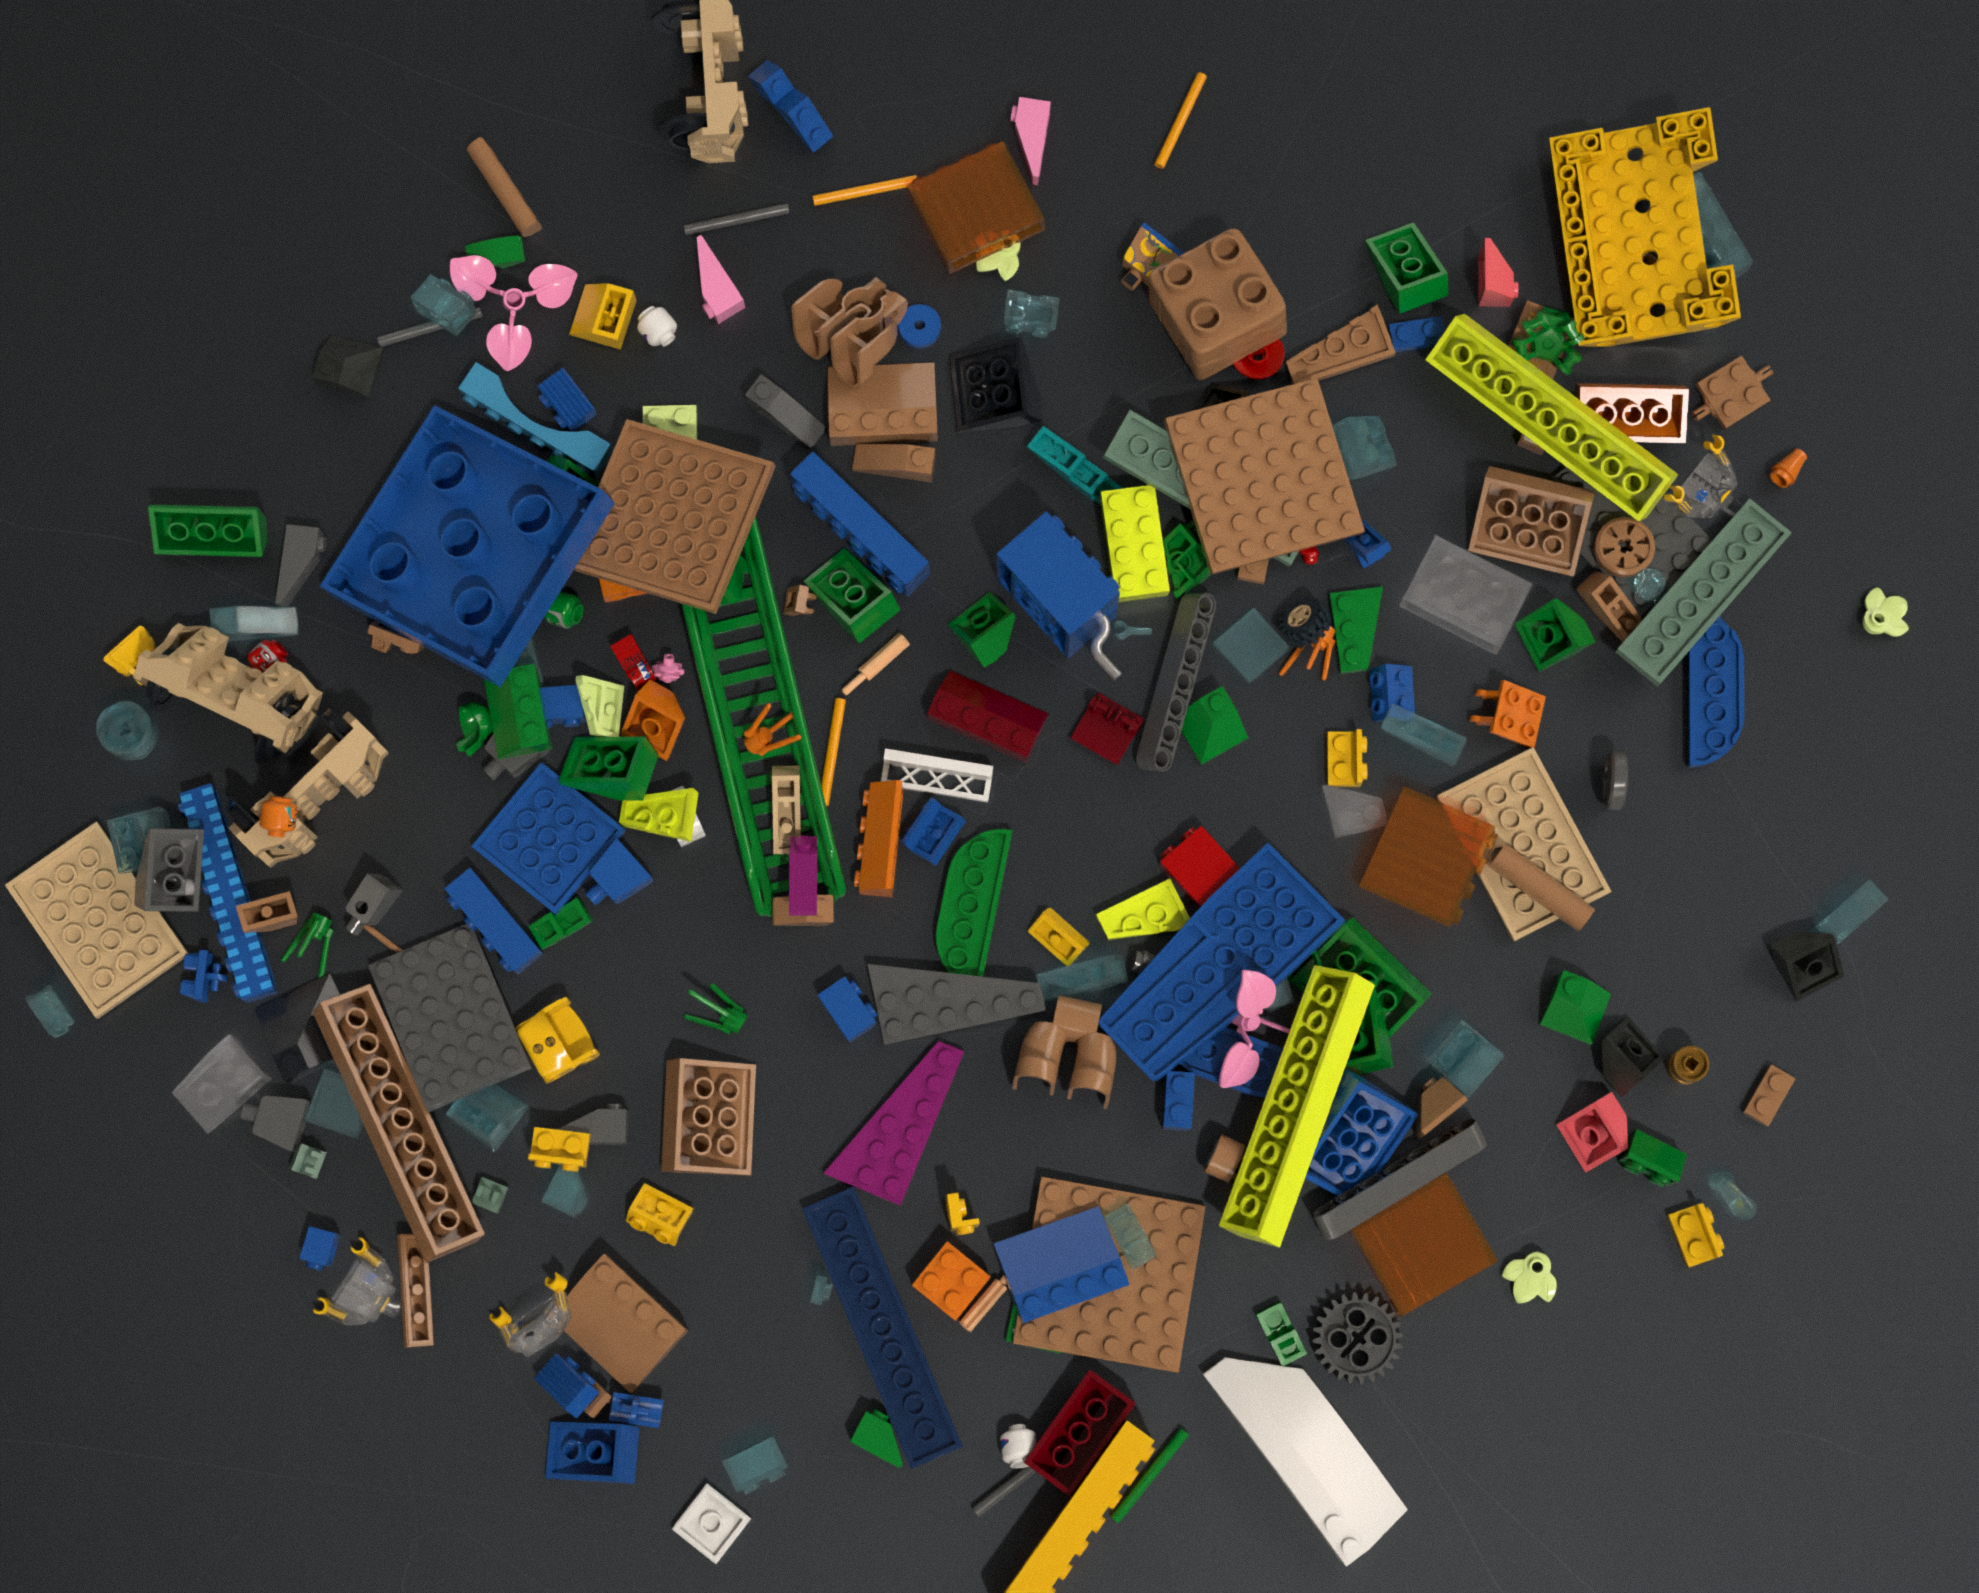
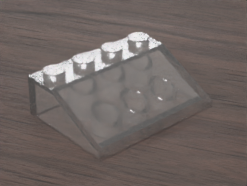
[1400,536,1532,655]

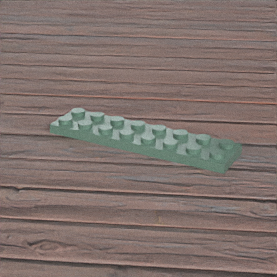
[1102,410,1299,567]
[1616,499,1792,687]

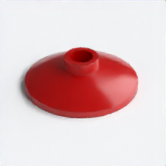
[1233,339,1285,379]

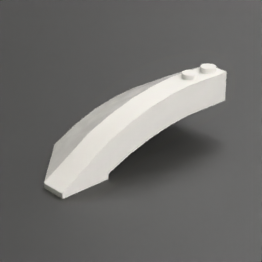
[1203,1357,1408,1567]

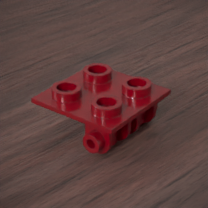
[1070,692,1144,765]

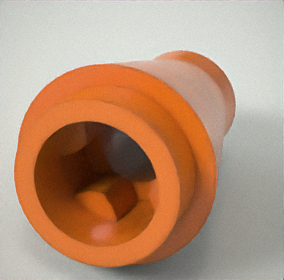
[1770,448,1807,488]

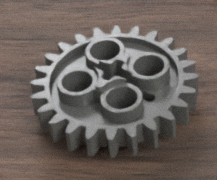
[1312,1292,1404,1384]

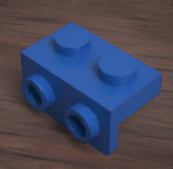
[1369,664,1415,722]
[902,798,966,866]

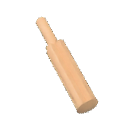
[842,633,910,695]
[959,1275,1007,1332]

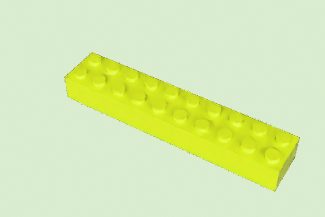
[1426,314,1679,521]
[1219,965,1375,1248]

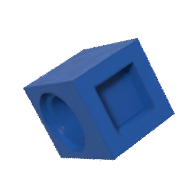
[299,1226,341,1271]

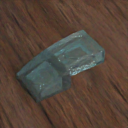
[1104,1203,1157,1270]

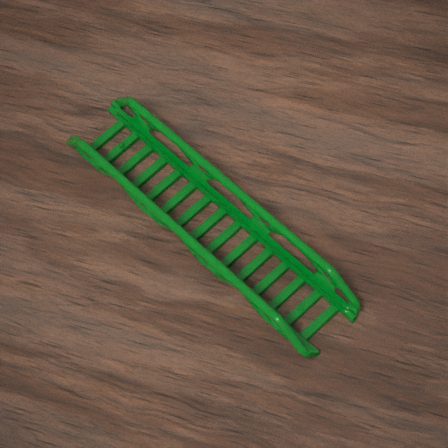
[682,516,846,917]

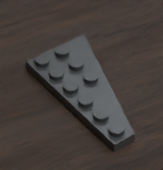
[867,964,1047,1045]

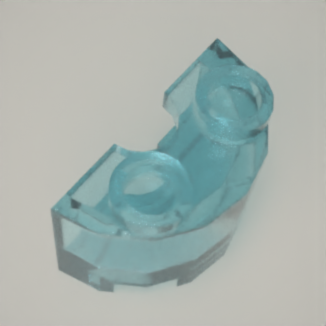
[1004,289,1060,338]

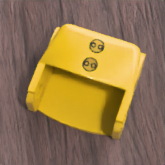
[515,997,600,1084]

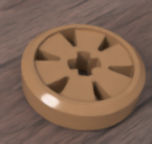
[1594,517,1655,578]

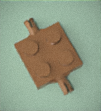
[1691,356,1773,430]

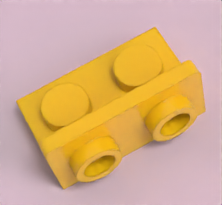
[1327,729,1367,787]
[528,1127,591,1172]
[626,1183,694,1246]
[945,1193,980,1235]
[1667,1203,1724,1268]

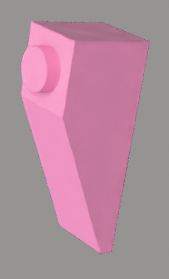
[1011,97,1051,186]
[697,235,745,324]

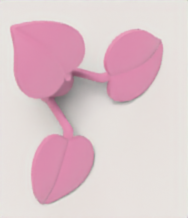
[450,255,577,371]
[1219,970,1290,1088]

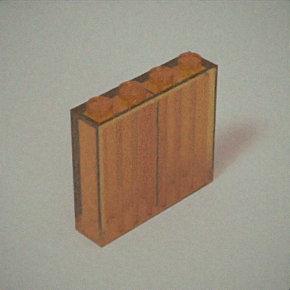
[907,141,1046,274]
[1359,786,1498,929]
[1349,1173,1498,1318]

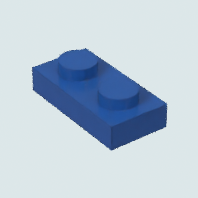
[1388,316,1444,352]

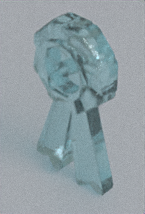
[1634,568,1669,606]

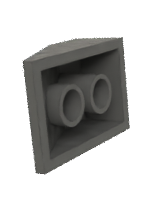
[134,828,204,911]

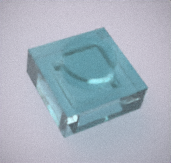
[811,1275,833,1306]

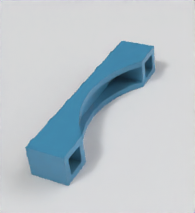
[458,362,613,478]

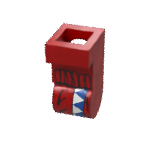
[610,634,656,691]

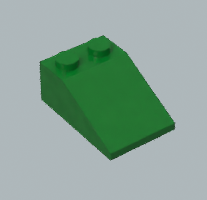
[1365,222,1448,313]
[803,548,900,644]
[558,737,659,801]
[1345,980,1394,1075]

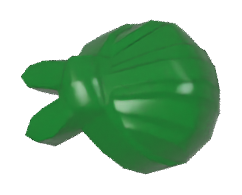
[457,701,493,756]

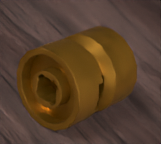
[1667,1046,1710,1085]

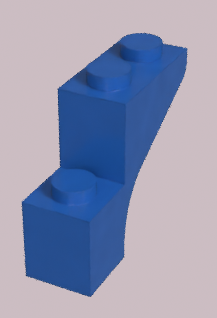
[748,60,833,153]

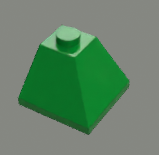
[947,592,1016,668]
[1514,598,1595,671]
[1181,686,1248,765]
[1540,970,1611,1045]

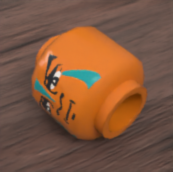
[259,796,298,837]

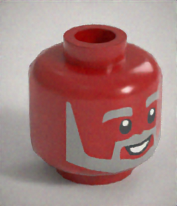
[247,639,288,673]

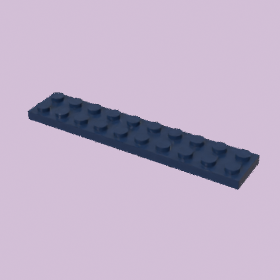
[802,1187,963,1469]

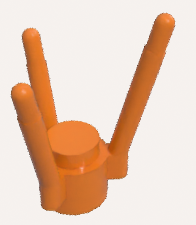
[1279,626,1336,680]
[744,703,801,756]

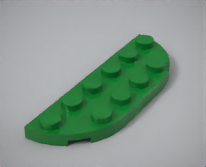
[936,829,1013,977]

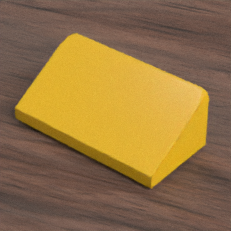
[1028,908,1090,967]

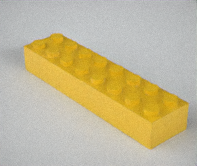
[1004,1420,1155,1593]

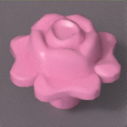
[652,654,685,683]

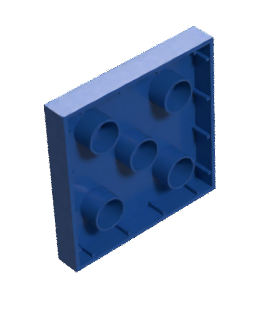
[320,405,615,687]

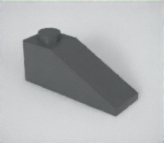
[745,374,827,450]
[275,524,327,610]
[557,1104,629,1145]

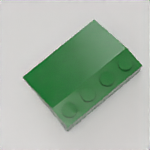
[1291,917,1432,1038]

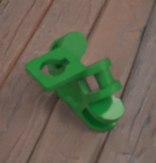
[1512,307,1585,375]

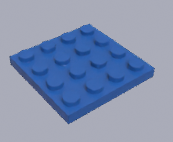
[471,762,626,915]

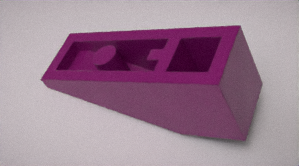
[789,836,818,916]

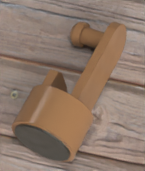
[1203,1134,1245,1183]

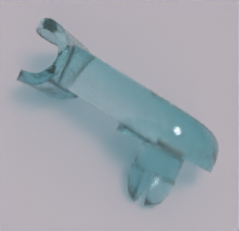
[1709,1170,1757,1221]

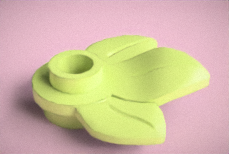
[973,232,1021,281]
[1862,587,1909,637]
[1502,1252,1557,1303]

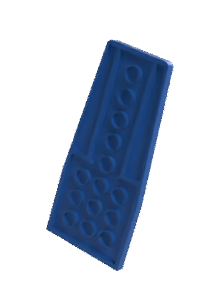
[1099,843,1345,1082]

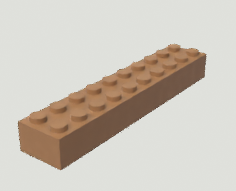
[313,984,485,1263]

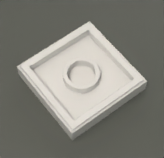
[672,1483,752,1564]

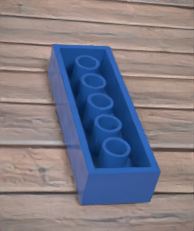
[790,452,930,597]

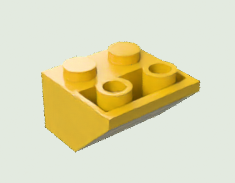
[569,283,637,350]

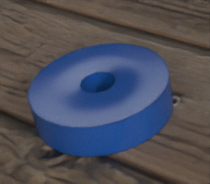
[898,304,941,348]

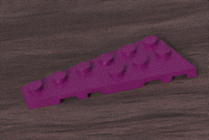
[823,1041,964,1206]

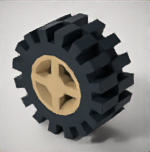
[1278,596,1332,648]

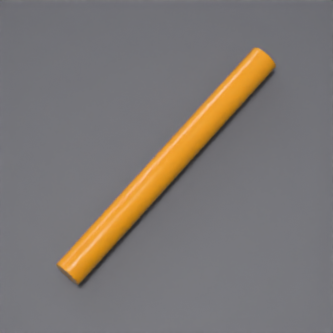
[1154,72,1207,169]
[812,175,918,206]
[821,698,846,806]

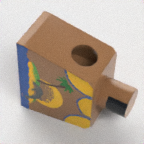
[1121,222,1184,291]

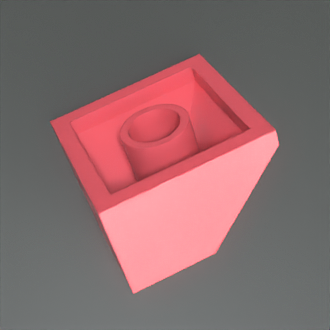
[1478,238,1518,307]
[1557,1092,1628,1173]

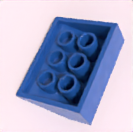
[1305,1068,1419,1196]
[993,1206,1130,1324]

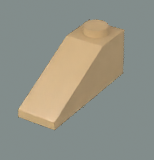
[772,766,801,854]

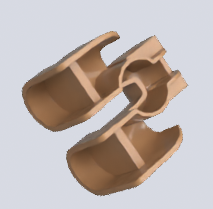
[791,277,908,388]
[1012,995,1117,1109]

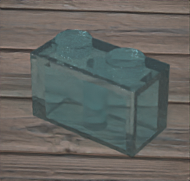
[410,274,477,336]
[722,1436,789,1495]

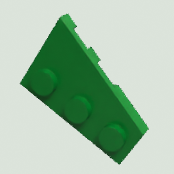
[1329,587,1383,674]

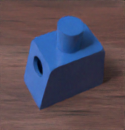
[585,839,654,906]

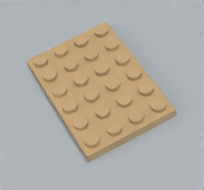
[1436,747,1612,942]
[5,822,189,1019]

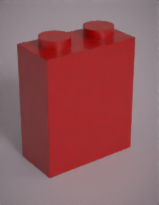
[1159,826,1240,909]

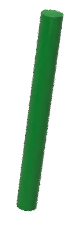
[1110,1428,1189,1524]

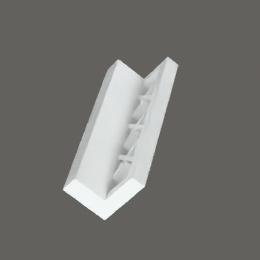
[881,749,993,803]

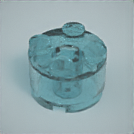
[96,701,158,761]

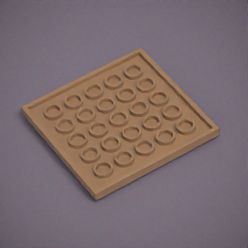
[1163,378,1365,575]
[574,419,776,614]
[1012,1177,1206,1373]

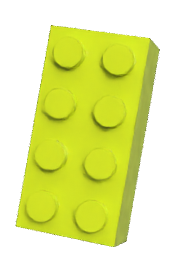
[1100,485,1170,602]

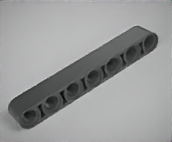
[1136,593,1216,772]
[1312,1118,1488,1240]

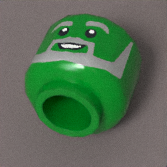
[544,591,584,629]

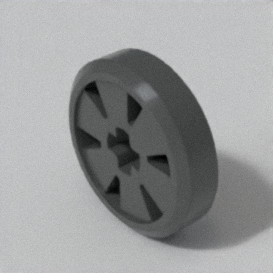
[1603,750,1628,810]

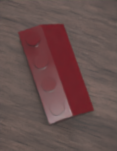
[927,670,1049,763]
[1024,1370,1136,1497]

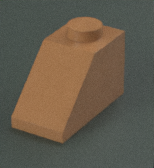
[236,891,298,933]
[772,895,834,926]

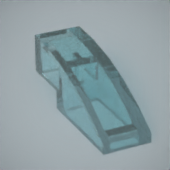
[1809,879,1889,945]

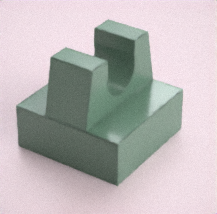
[288,1143,326,1179]
[471,1177,509,1214]

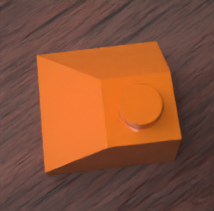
[620,680,685,761]

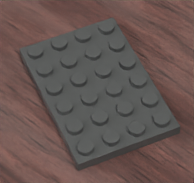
[1550,467,1713,616]
[368,924,531,1112]

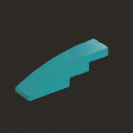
[1027,426,1124,507]

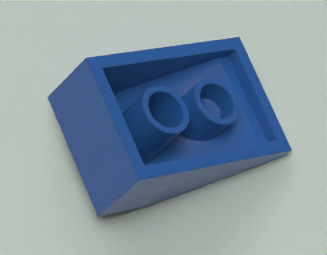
[545,1422,640,1484]

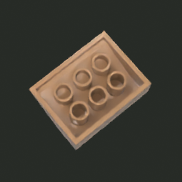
[828,363,938,446]
[1468,466,1596,577]
[661,1058,756,1176]
[550,1254,689,1394]

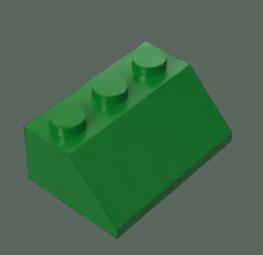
[484,664,552,760]

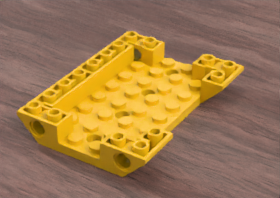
[1549,107,1741,347]

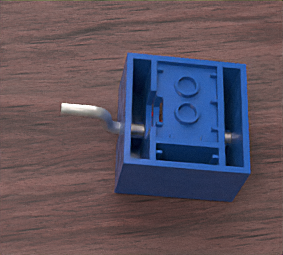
[996,511,1122,680]

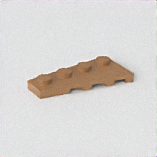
[1285,304,1396,385]

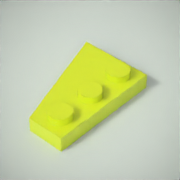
[619,788,698,842]
[1096,879,1190,940]

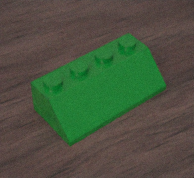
[148,505,268,557]

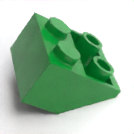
[1618,1129,1687,1188]

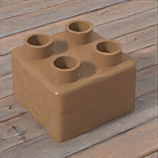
[1149,229,1287,380]

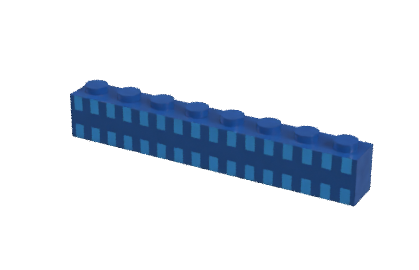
[178,783,279,1003]

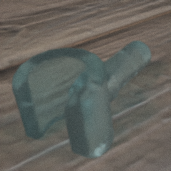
[1114,621,1152,640]

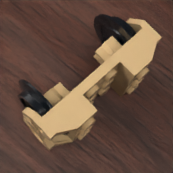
[651,0,748,163]
[133,623,323,764]
[225,708,389,868]

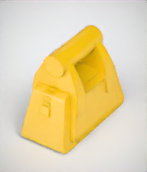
[103,626,157,686]

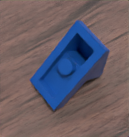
[1344,520,1391,568]

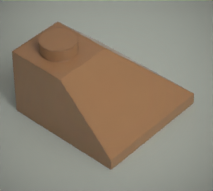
[1415,1077,1468,1140]

